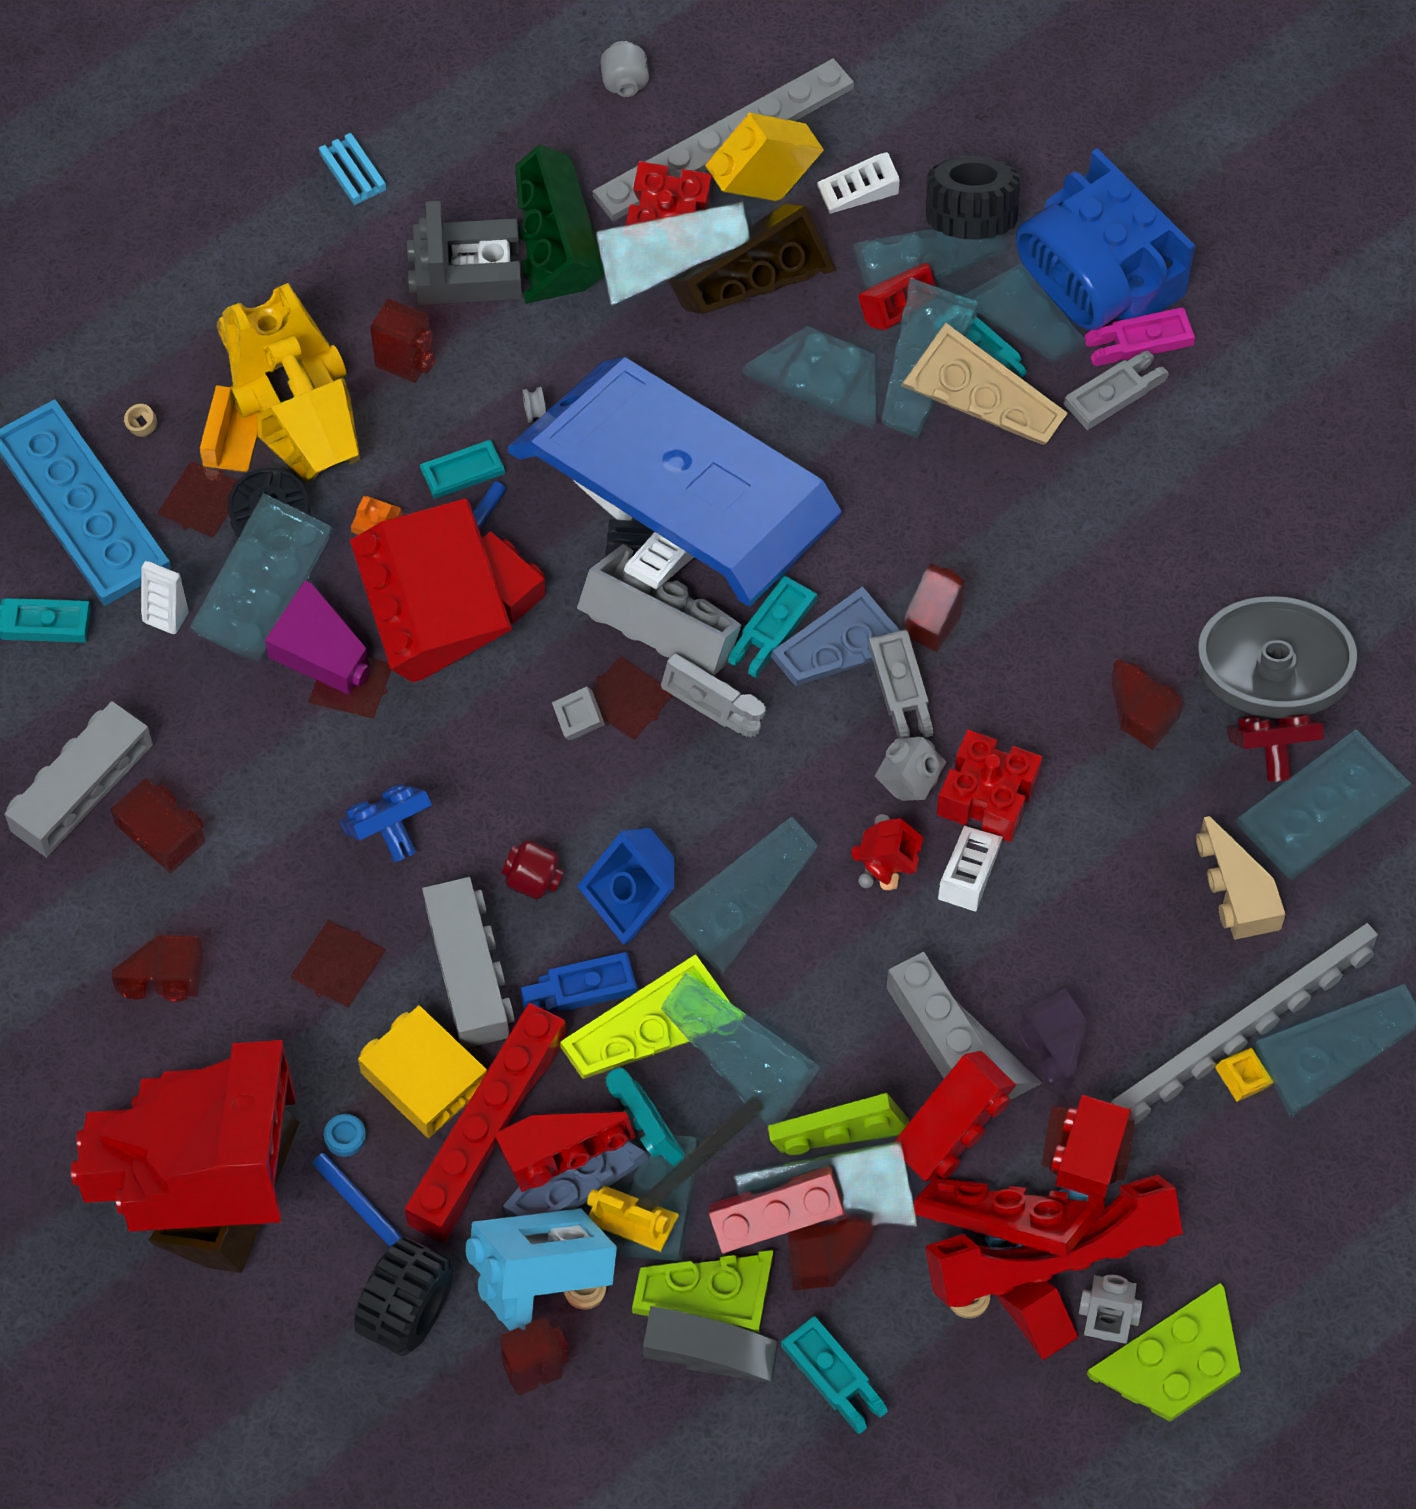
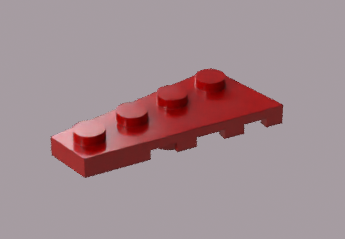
[914,1178,1105,1257]

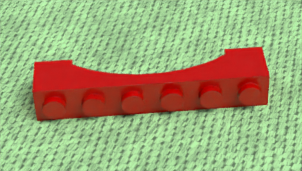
[404,1003,567,1244]
[925,1174,1183,1307]

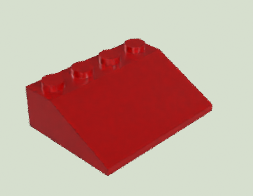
[350,499,512,683]

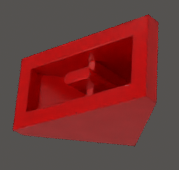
[996,1281,1078,1360]

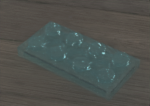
[190,493,333,664]
[1237,729,1411,880]

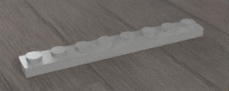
[593,58,854,222]
[1111,923,1378,1125]

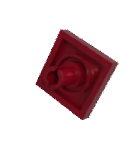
[1227,714,1324,782]

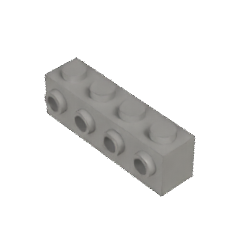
[4,701,153,858]
[422,877,514,1049]

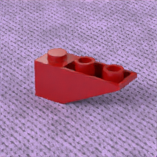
[494,1112,635,1192]

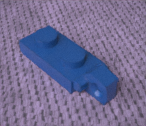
[520,952,637,1013]

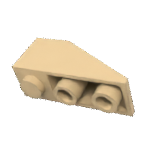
[1196,816,1286,940]

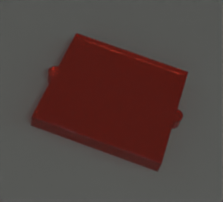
[158,462,237,538]
[308,657,391,719]
[591,657,673,740]
[291,920,386,1008]

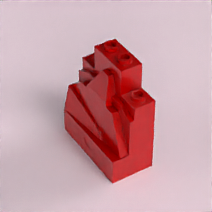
[71,1040,296,1232]

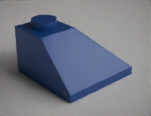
[577,828,674,945]

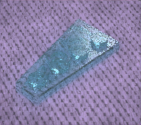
[852,229,1005,299]
[735,1141,917,1226]

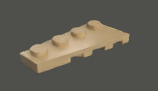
[900,323,1067,445]

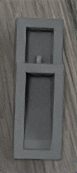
[643,1306,778,1383]

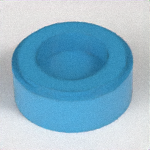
[324,1114,366,1157]

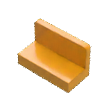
[200,385,261,472]

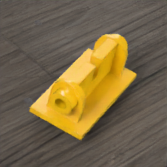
[587,1185,679,1252]

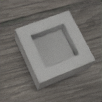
[552,686,605,740]

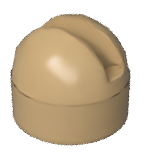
[124,404,157,437]

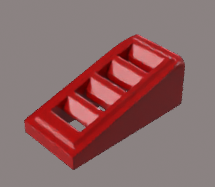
[858,263,939,330]

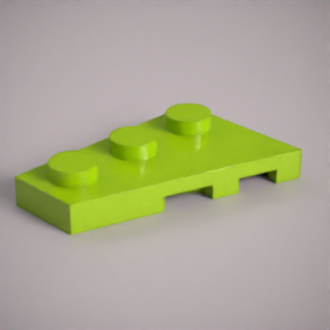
[768,1093,909,1155]
[632,1250,774,1334]

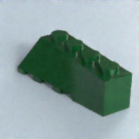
[515,144,606,304]

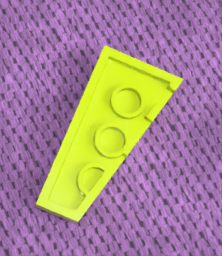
[560,954,743,1079]

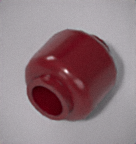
[501,840,564,900]

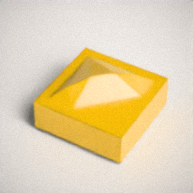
[1215,1048,1273,1102]

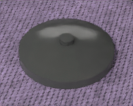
[1197,596,1357,718]

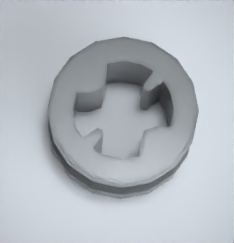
[522,386,546,423]

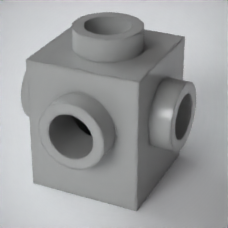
[875,737,946,801]
[1079,1275,1143,1344]

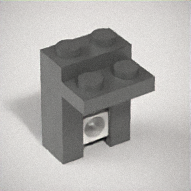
[407,201,522,305]

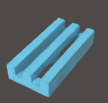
[319,133,386,205]

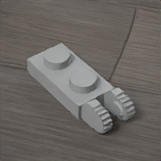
[1064,350,1169,430]
[868,630,933,739]
[661,653,766,738]

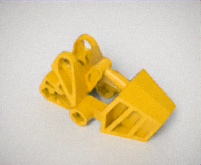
[216,283,360,483]

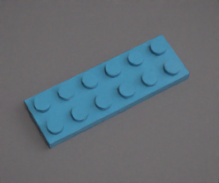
[0,399,171,606]

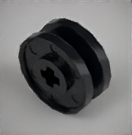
[228,468,310,552]

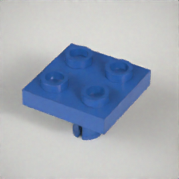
[338,783,432,862]

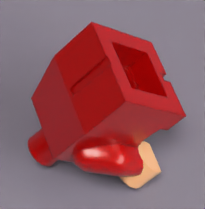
[851,818,923,890]

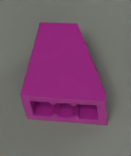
[265,580,371,696]

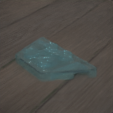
[743,326,876,430]

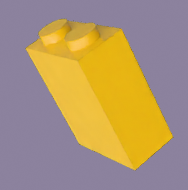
[705,112,824,201]
[358,1005,487,1139]

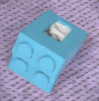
[466,1209,617,1336]

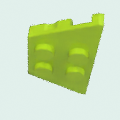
[1087,1283,1241,1422]

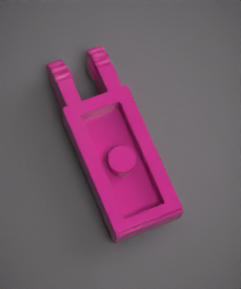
[1084,307,1195,366]

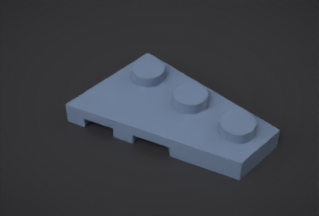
[771,586,900,686]
[503,1113,648,1217]

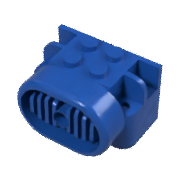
[1016,148,1195,330]

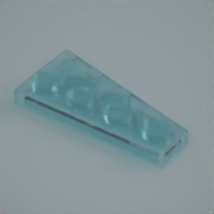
[596,202,751,306]
[882,278,980,438]
[669,816,818,976]
[661,972,821,1128]
[1254,984,1416,1118]

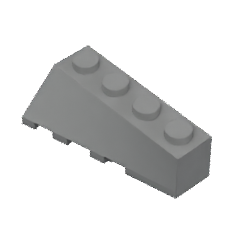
[577,544,741,676]
[886,952,1042,1099]

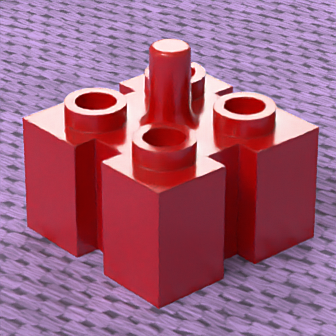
[624,161,715,255]
[937,730,1043,842]

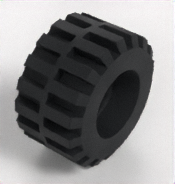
[926,156,1020,240]
[354,1237,454,1357]

